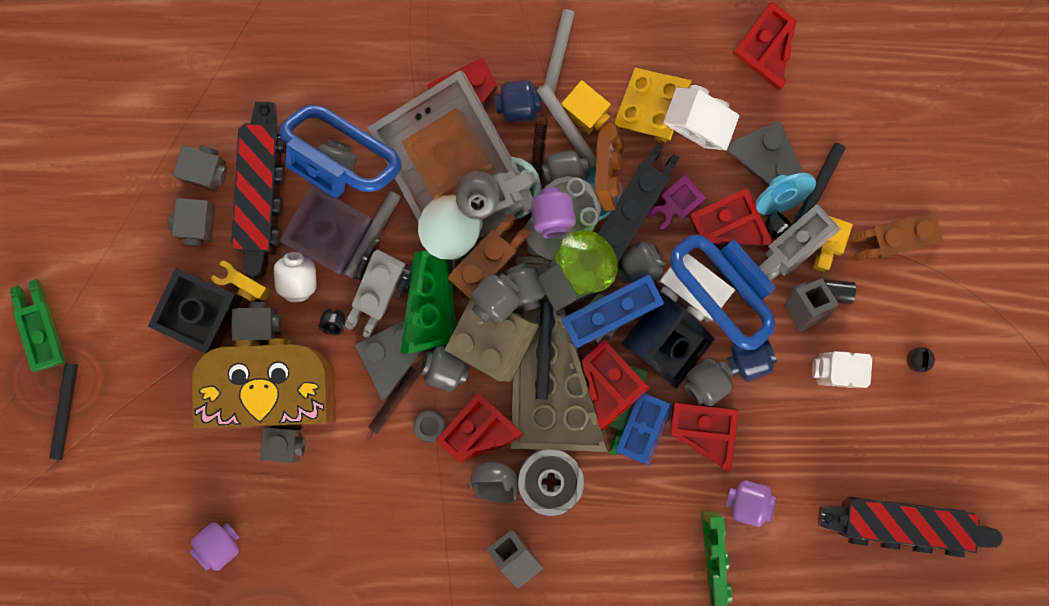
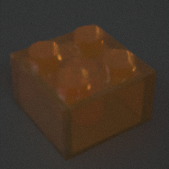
[401,108,496,199]

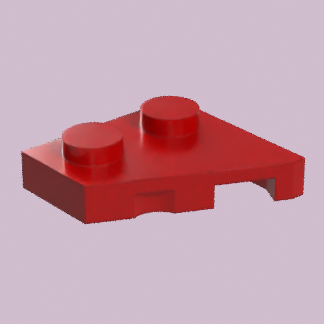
[732,1,797,90]

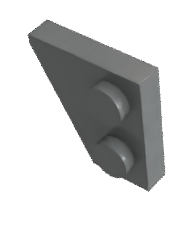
[724,121,803,187]
[355,320,423,400]

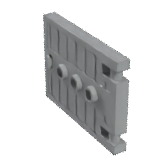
[368,71,534,243]

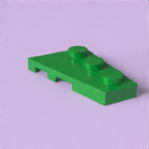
[400,250,457,354]
[701,511,733,606]

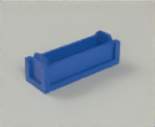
[561,275,664,349]

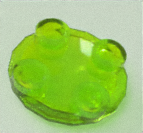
[555,230,618,294]

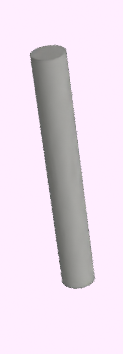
[541,9,575,102]
[537,84,596,169]
[343,191,401,279]

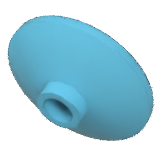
[755,173,816,215]

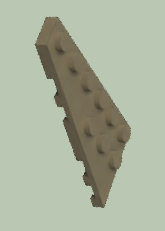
[511,257,608,452]

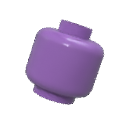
[531,187,575,239]
[727,480,777,527]
[190,522,240,571]

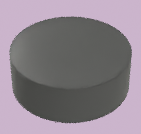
[414,410,446,442]

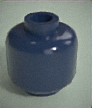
[495,80,542,123]
[727,336,777,382]

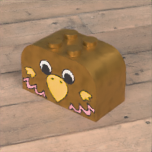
[192,339,336,428]

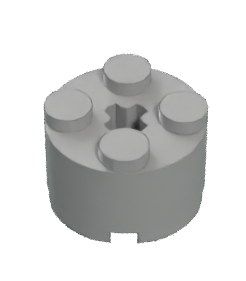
[518,449,584,516]

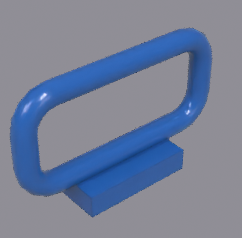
[279,105,402,199]
[670,235,776,350]

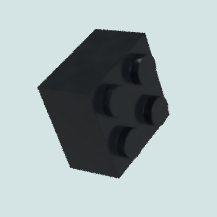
[147,268,243,353]

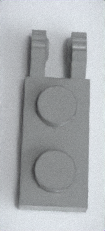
[345,250,406,338]

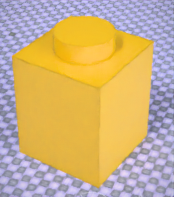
[561,80,611,135]

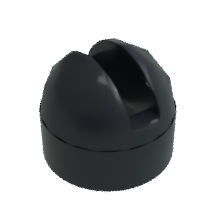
[765,210,793,238]
[318,308,346,335]
[907,347,935,373]

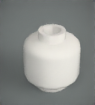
[274,252,317,302]

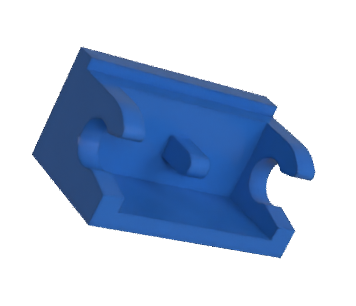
[615,393,673,465]

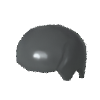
[469,461,518,503]

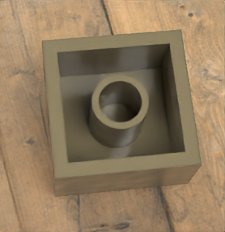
[445,299,539,382]

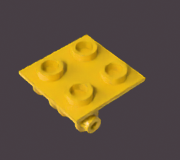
[614,68,692,143]

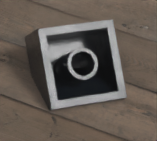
[621,294,715,389]

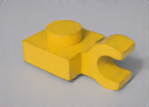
[812,216,853,273]
[211,261,272,302]

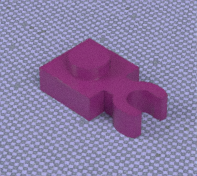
[648,175,706,230]

